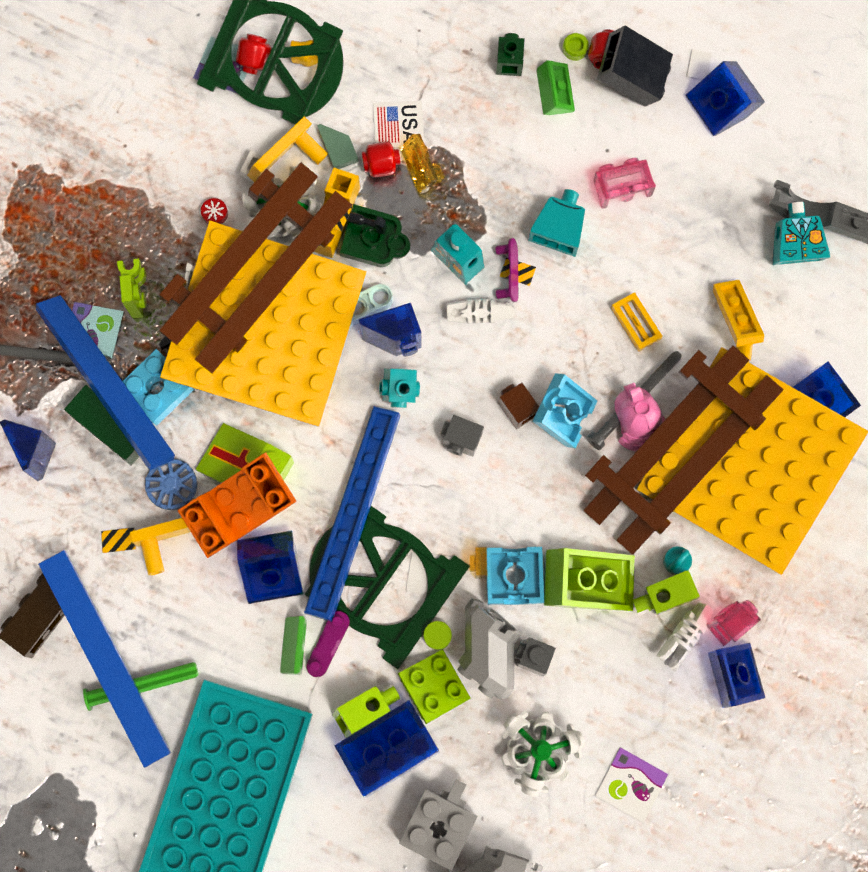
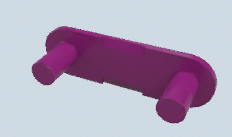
[495,238,519,302]
[306,611,350,677]

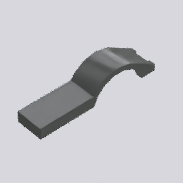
[769,180,868,244]

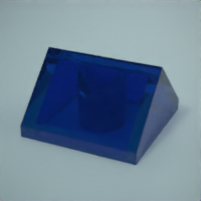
[0,419,56,481]
[708,643,766,708]

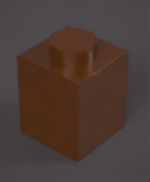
[498,383,539,430]

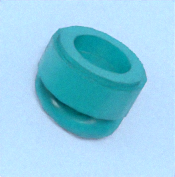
[663,546,692,575]

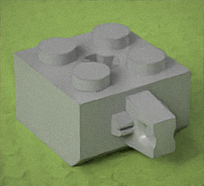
[399,779,478,871]

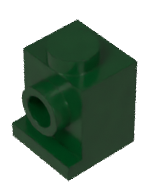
[496,33,525,76]

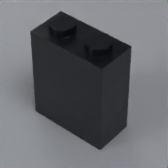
[597,25,673,107]

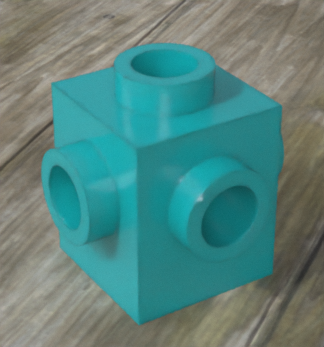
[379,368,420,408]

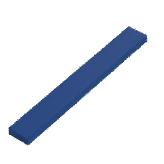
[36,295,175,471]
[304,406,401,622]
[38,550,171,768]

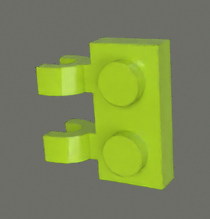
[117,258,147,319]

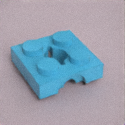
[122,349,194,426]
[533,373,597,449]
[486,547,544,605]

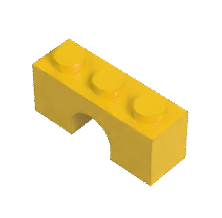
[314,168,360,258]

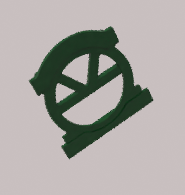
[197,0,344,125]
[305,506,470,669]

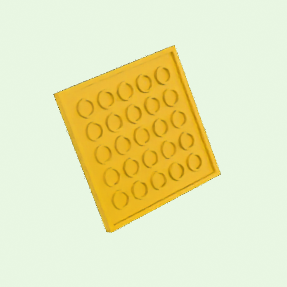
[160,221,367,427]
[637,347,868,575]

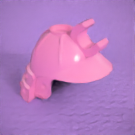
[614,382,666,451]

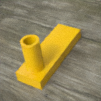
[247,117,328,182]
[713,280,764,362]
[130,518,191,576]

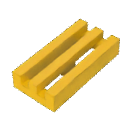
[611,292,663,352]

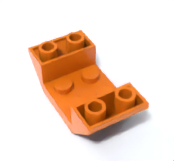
[177,453,297,558]

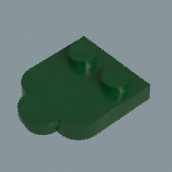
[339,204,410,267]

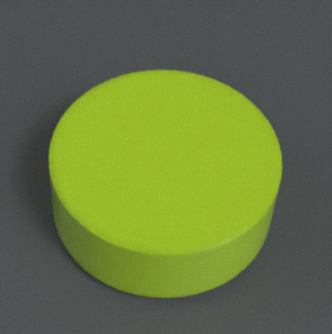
[562,33,589,61]
[424,621,452,650]

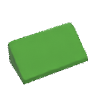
[537,60,575,115]
[280,616,307,675]

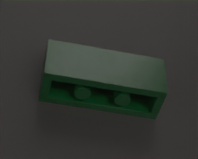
[64,385,139,466]

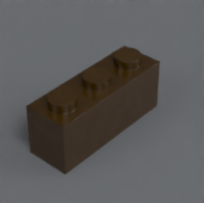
[0,573,65,659]

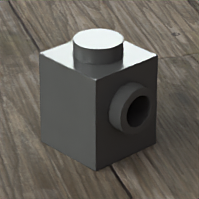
[440,414,484,457]
[515,637,556,676]

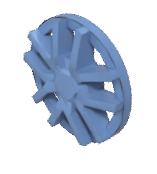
[145,459,197,510]

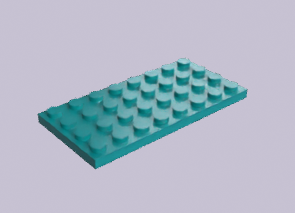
[139,680,313,872]

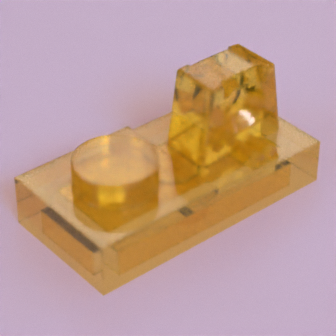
[400,134,445,194]

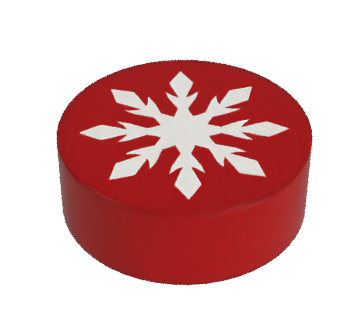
[201,198,228,224]

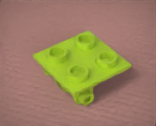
[398,649,471,724]

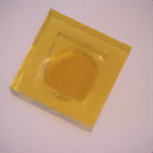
[469,547,487,579]

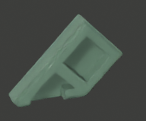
[317,124,359,169]

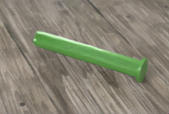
[83,662,199,711]

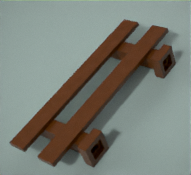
[159,162,352,374]
[583,345,784,555]

